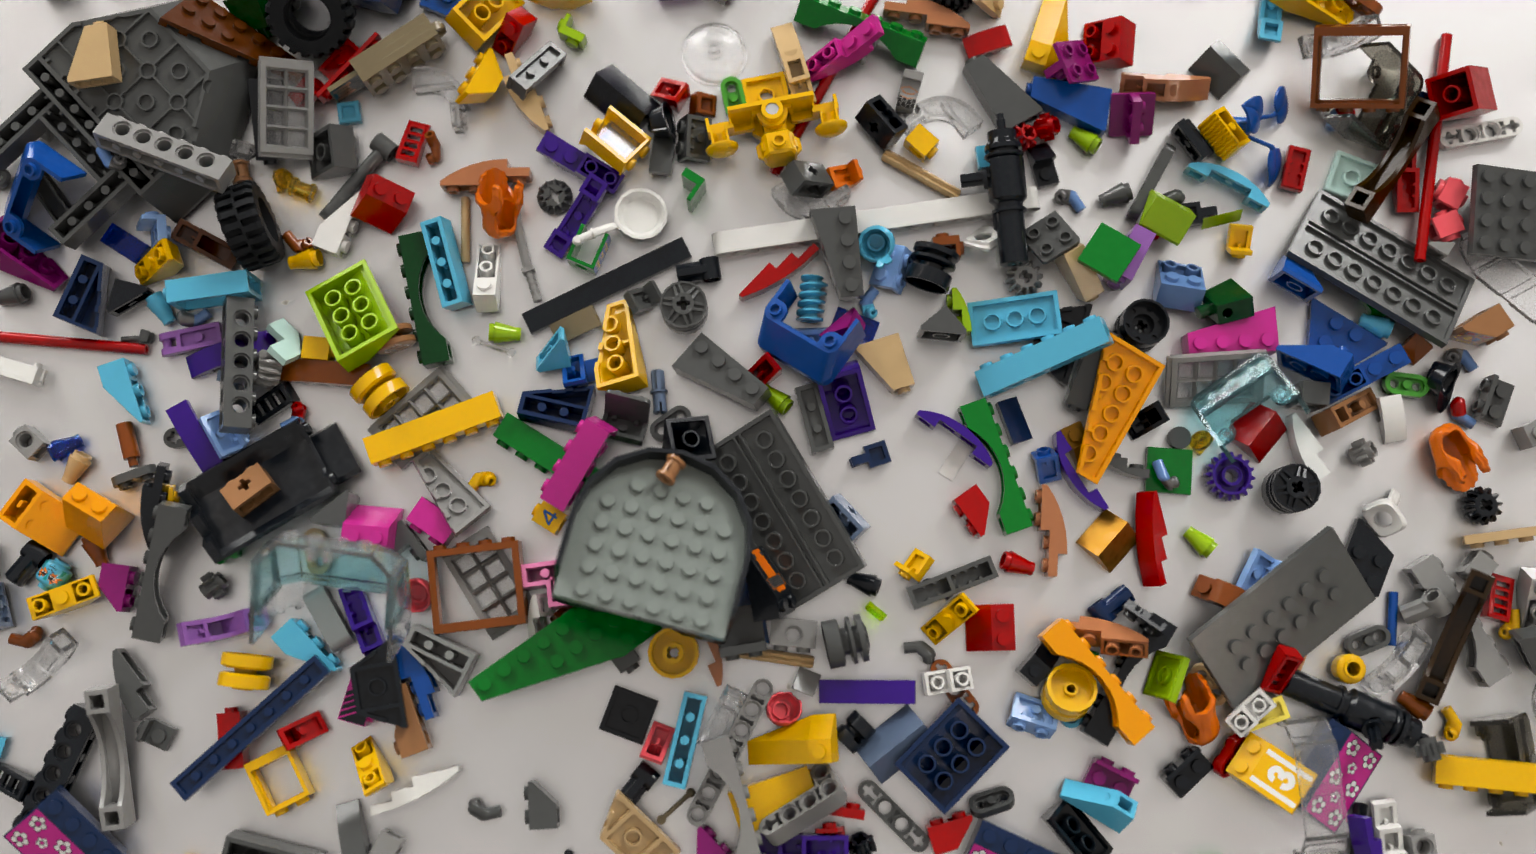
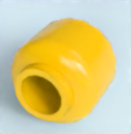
[1331,654,1366,684]

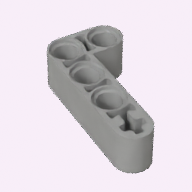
[759,763,847,846]

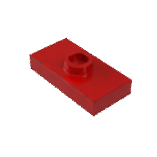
[1278,145,1311,193]

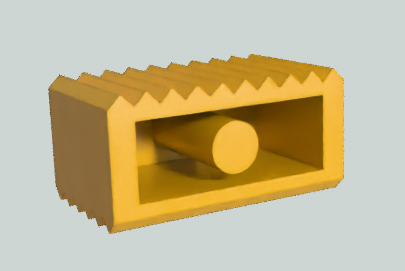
[1198,106,1251,161]

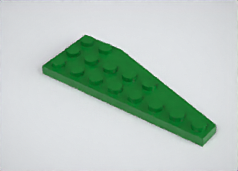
[468,607,662,702]

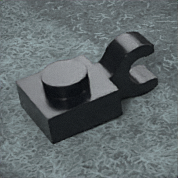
[1182,201,1218,226]

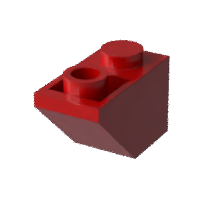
[492,6,538,58]
[952,484,990,538]
[925,810,973,854]

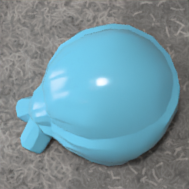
[858,225,895,269]

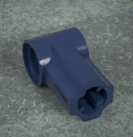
[1087,584,1135,622]

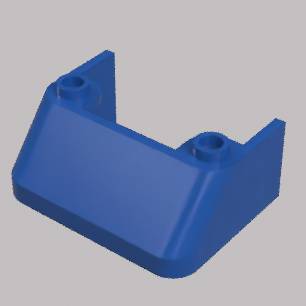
[2,141,87,254]
[758,279,866,386]

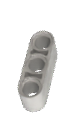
[303,584,356,653]

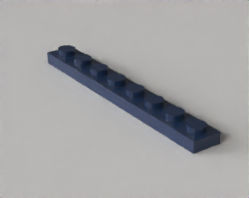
[170,655,332,801]

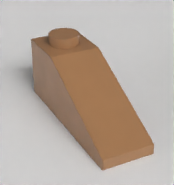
[1311,387,1378,437]
[393,682,433,759]

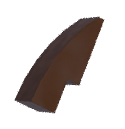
[171,218,237,270]

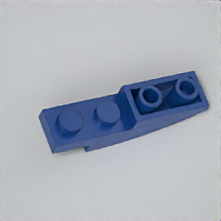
[1329,343,1411,405]
[386,634,440,720]

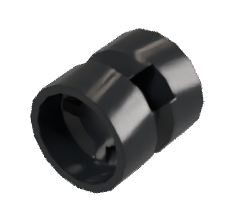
[837,710,876,754]

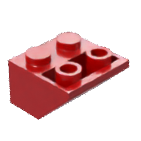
[1083,15,1136,70]

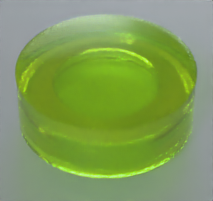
[865,601,887,621]

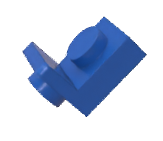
[1031,447,1062,485]

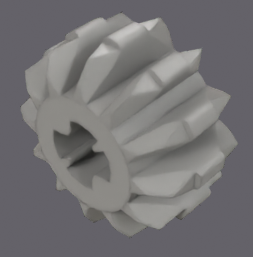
[1005,261,1043,296]
[254,349,282,388]

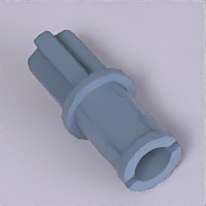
[650,369,668,415]

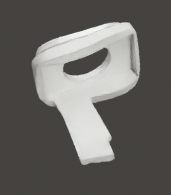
[963,226,1003,268]
[1362,488,1407,537]

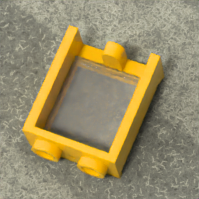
[579,105,652,176]

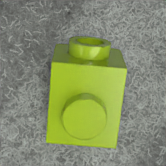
[557,13,588,50]

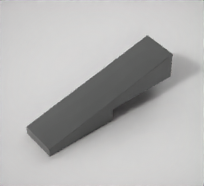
[906,555,999,610]

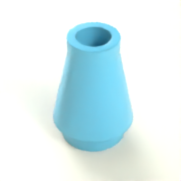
[145,291,176,326]
[1358,313,1395,339]

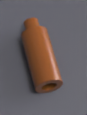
[115,421,141,468]

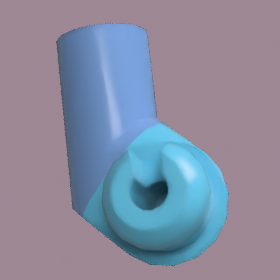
[859,286,879,319]

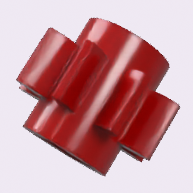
[1033,112,1061,141]
[1014,122,1038,152]

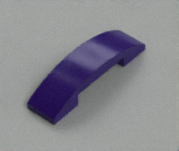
[543,172,610,259]
[185,330,277,379]
[914,410,993,469]
[1052,430,1109,512]

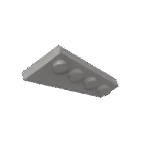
[412,449,491,537]

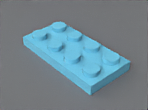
[967,290,1062,348]

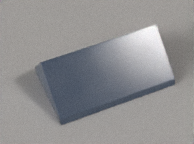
[857,704,927,784]

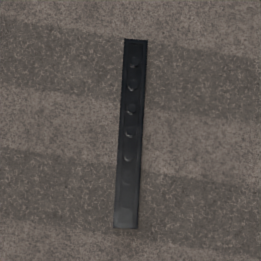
[522,237,692,335]

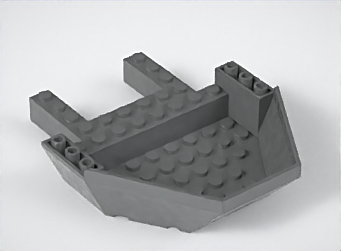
[0,0,258,250]

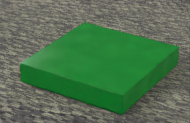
[1077,223,1141,284]
[1144,447,1193,496]

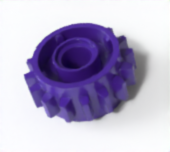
[1203,452,1255,502]

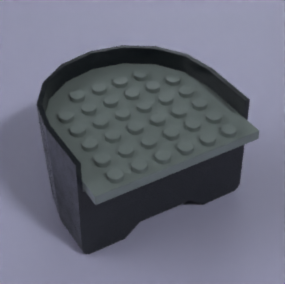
[552,447,752,644]

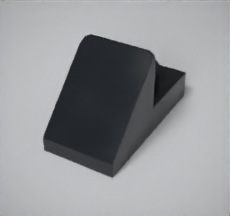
[1026,142,1060,190]

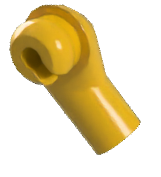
[468,471,497,491]
[1498,609,1520,640]
[1440,705,1462,741]

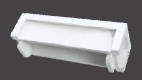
[0,356,48,388]

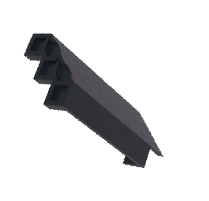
[177,417,362,564]

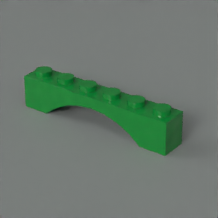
[793,0,928,68]
[957,398,1034,536]

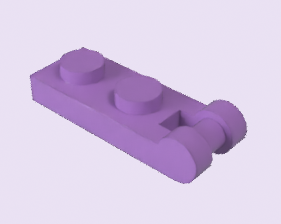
[159,321,222,357]

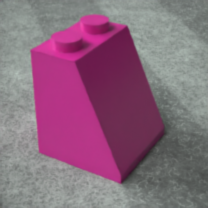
[340,505,404,554]

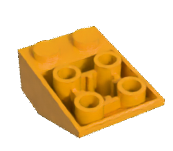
[0,478,79,557]

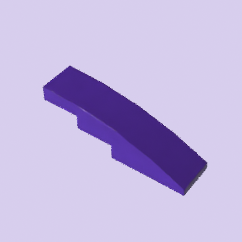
[165,399,225,473]
[338,581,386,657]
[819,680,916,704]
[1347,814,1383,854]
[759,833,849,854]

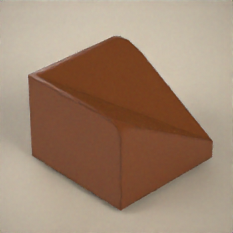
[1402,333,1433,366]

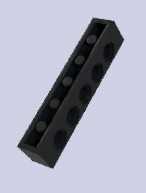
[12,703,96,827]

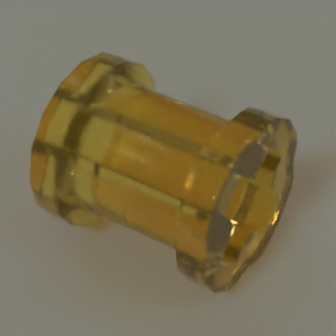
[288,177,318,203]

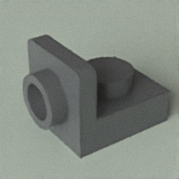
[135,718,179,751]

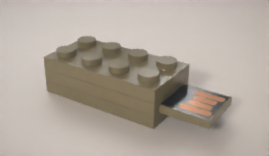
[327,12,447,103]

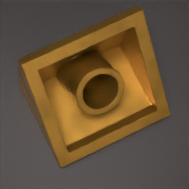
[1075,509,1136,573]

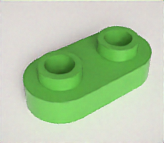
[720,76,746,117]
[1382,372,1430,398]

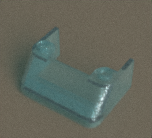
[1191,353,1311,464]

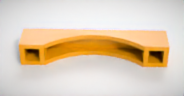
[1037,618,1155,746]

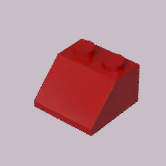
[350,173,415,234]
[965,604,1016,651]

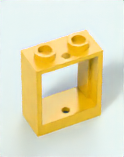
[243,745,316,817]

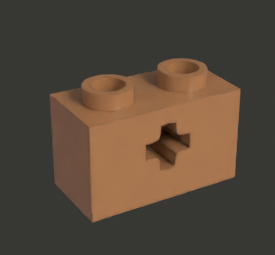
[219,462,280,518]

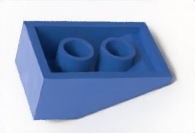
[1276,345,1354,393]

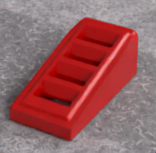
[395,120,431,168]
[1480,573,1515,623]
[1260,644,1304,695]

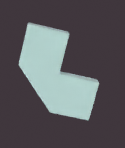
[266,318,301,366]

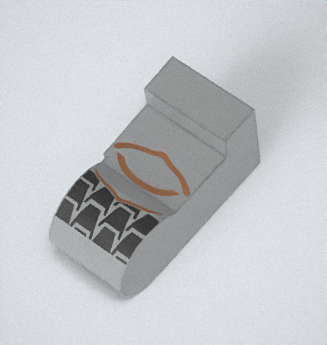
[895,68,924,115]

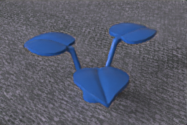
[1233,86,1288,187]

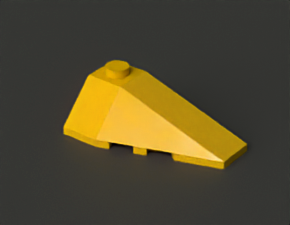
[1020,0,1068,80]
[1269,0,1354,25]
[594,299,648,393]
[747,713,839,765]

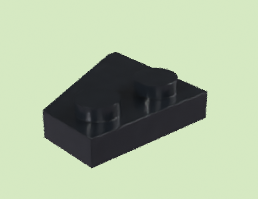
[1121,599,1170,637]

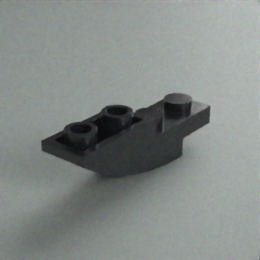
[140,462,172,549]

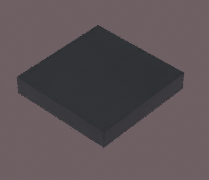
[599,685,658,745]

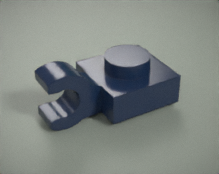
[849,440,891,469]

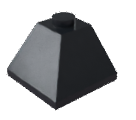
[662,415,717,461]

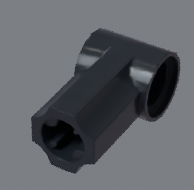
[676,256,722,283]
[5,540,53,587]
[621,760,661,805]

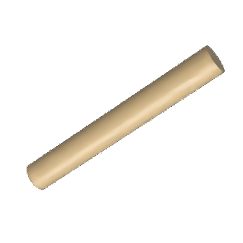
[461,197,470,263]

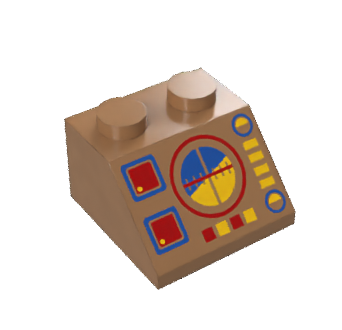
[1449,303,1515,346]

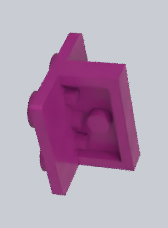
[1044,40,1099,84]
[1108,92,1156,144]

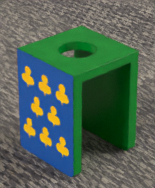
[566,223,611,276]

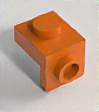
[826,159,863,191]

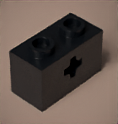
[855,95,909,150]

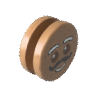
[377,323,417,355]

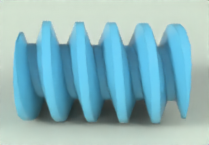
[796,274,828,323]

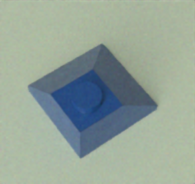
[1268,255,1324,303]

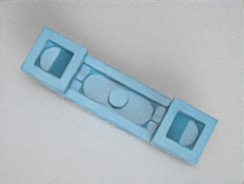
[1257,0,1283,43]
[1183,162,1270,213]

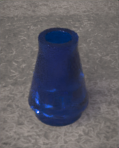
[46,434,85,462]

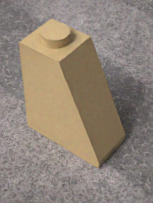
[67,21,122,89]
[1054,243,1104,302]
[854,333,915,395]

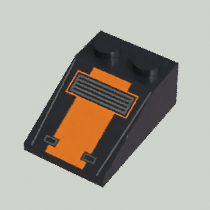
[746,546,796,622]

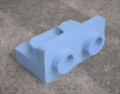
[1006,692,1058,739]

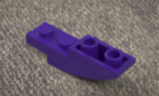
[536,130,625,195]

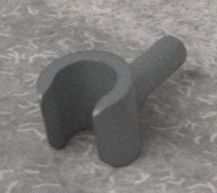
[121,329,154,344]

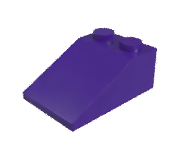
[817,360,876,441]

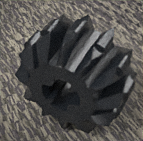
[1460,486,1503,525]

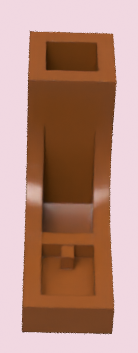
[1191,574,1246,608]

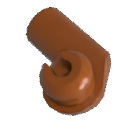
[8,626,44,648]

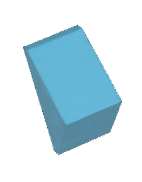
[536,326,571,372]

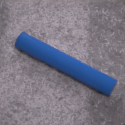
[1387,592,1398,646]

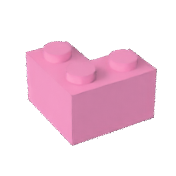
[521,560,574,610]

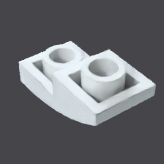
[921,666,974,696]
[1224,687,1277,738]

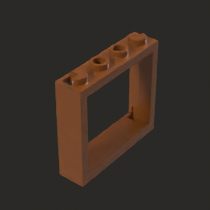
[1310,24,1412,113]
[426,537,529,634]

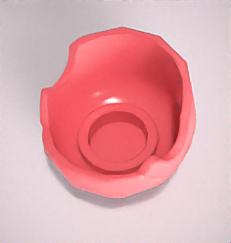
[400,578,431,613]
[766,692,802,726]

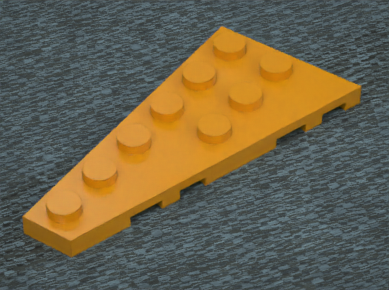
[1076,332,1165,484]

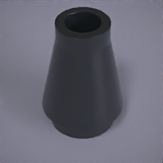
[847,573,882,597]

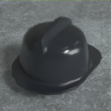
[647,101,676,144]
[1426,361,1462,413]

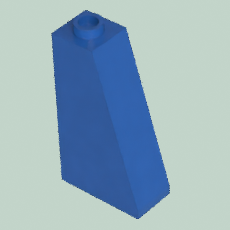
[1025,76,1112,138]

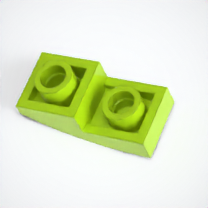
[946,288,972,336]

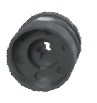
[660,281,708,335]
[821,614,870,669]

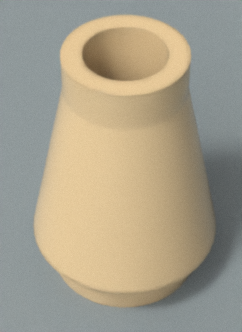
[61,450,92,485]

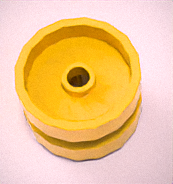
[349,362,409,419]
[648,628,700,679]
[217,651,275,691]
[1040,663,1098,722]

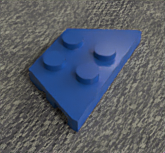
[1306,298,1387,365]

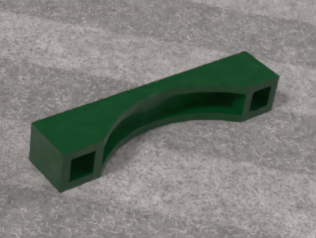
[396,231,454,369]

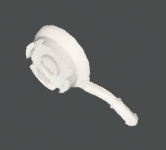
[572,188,668,246]

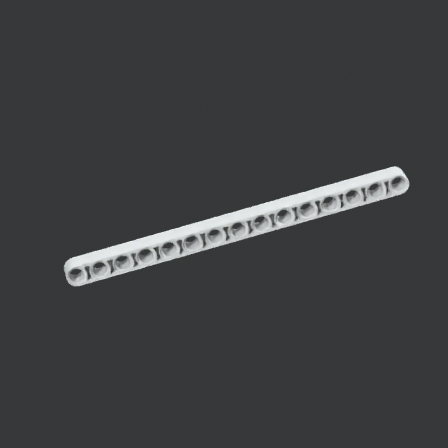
[711,186,1040,258]

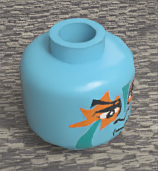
[35,557,73,591]

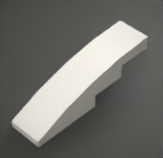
[369,765,463,816]
[1370,798,1408,854]

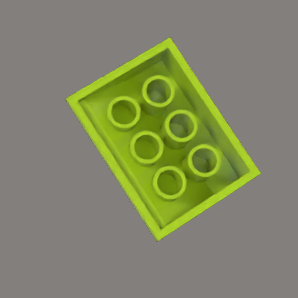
[305,259,399,373]

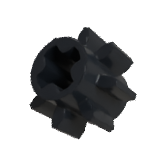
[849,832,877,854]

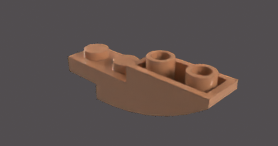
[882,0,970,38]
[1119,72,1211,102]
[440,159,532,194]
[1033,484,1067,578]
[1071,616,1149,659]

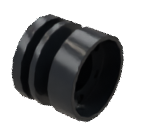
[903,241,959,294]
[1113,299,1170,353]
[1261,464,1321,514]

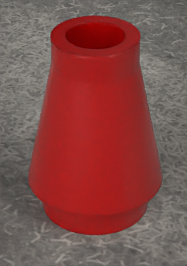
[999,551,1035,576]

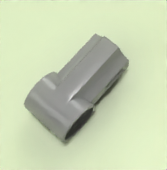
[1400,587,1453,624]

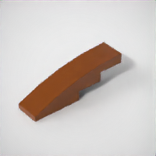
[279,359,372,387]

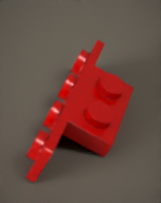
[315,32,382,104]

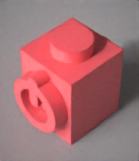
[1432,177,1470,212]
[1429,209,1465,242]

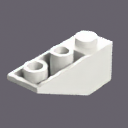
[311,192,360,259]
[472,244,501,312]

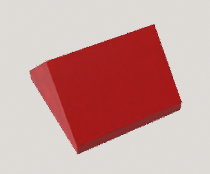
[1223,402,1287,464]

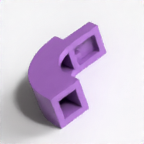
[176,606,267,647]

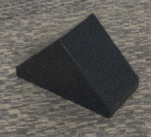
[106,279,155,317]
[1128,400,1170,440]

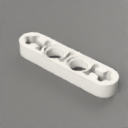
[1439,117,1523,151]

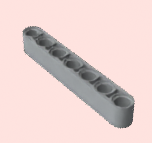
[687,678,773,826]

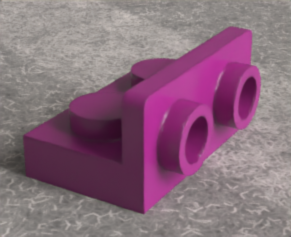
[1082,756,1140,797]

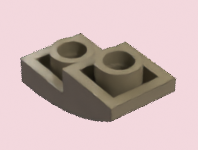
[549,305,602,341]

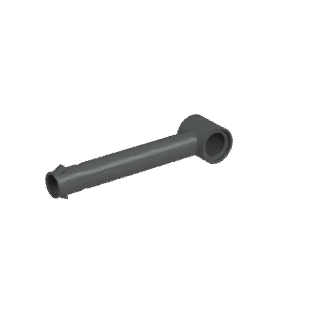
[318,133,399,220]

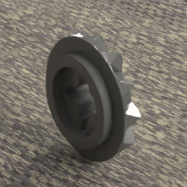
[537,179,573,215]

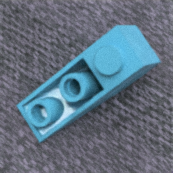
[97,358,151,425]
[270,618,343,671]
[1059,779,1138,833]

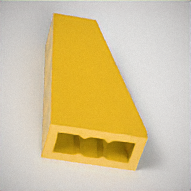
[728,764,814,831]

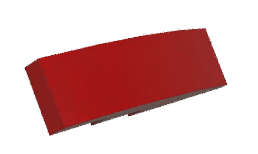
[1388,126,1420,213]
[739,243,820,302]
[1135,491,1167,586]

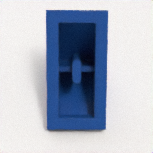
[562,354,589,389]

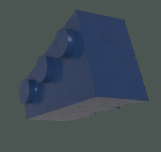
[53,254,110,337]
[517,385,596,433]

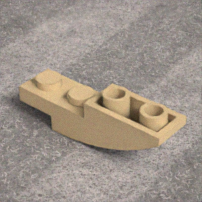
[771,22,816,103]
[503,52,553,135]

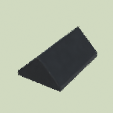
[584,64,661,130]
[1041,799,1113,854]

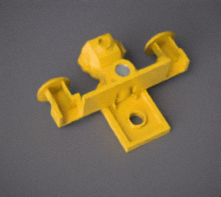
[705,71,847,168]

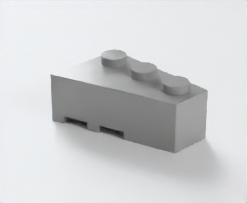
[403,624,480,697]

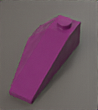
[0,215,69,292]

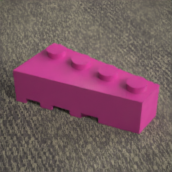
[1181,307,1279,356]
[540,416,619,512]

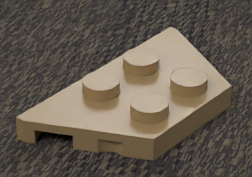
[600,789,681,854]

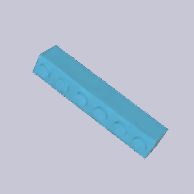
[974,315,1114,398]

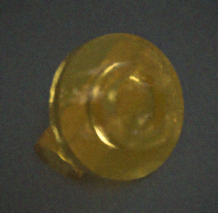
[273,168,294,194]
[1190,430,1214,456]

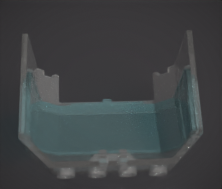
[249,531,412,663]

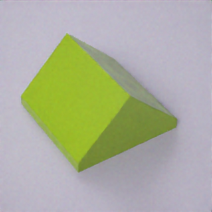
[1139,189,1196,246]

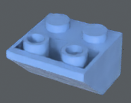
[1152,260,1206,312]

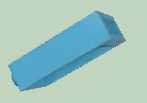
[163,269,262,311]

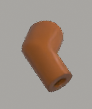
[424,131,441,165]
[282,231,314,253]

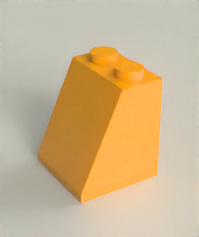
[62,482,135,550]

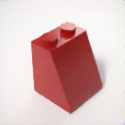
[1425,65,1498,122]

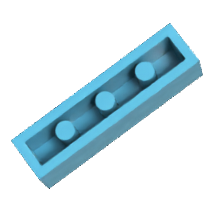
[420,216,473,311]
[662,691,708,790]

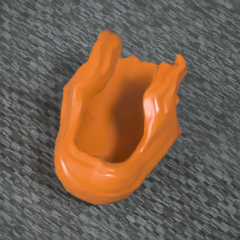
[475,167,524,239]
[1429,423,1491,492]
[1164,672,1220,746]

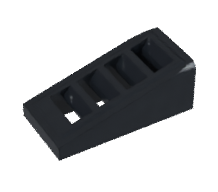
[252,382,300,425]
[0,762,35,802]

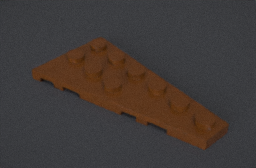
[158,0,305,84]

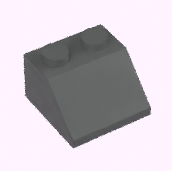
[309,123,358,180]

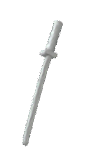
[511,184,542,303]

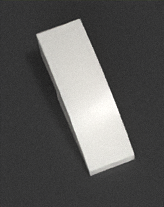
[1285,412,1331,481]

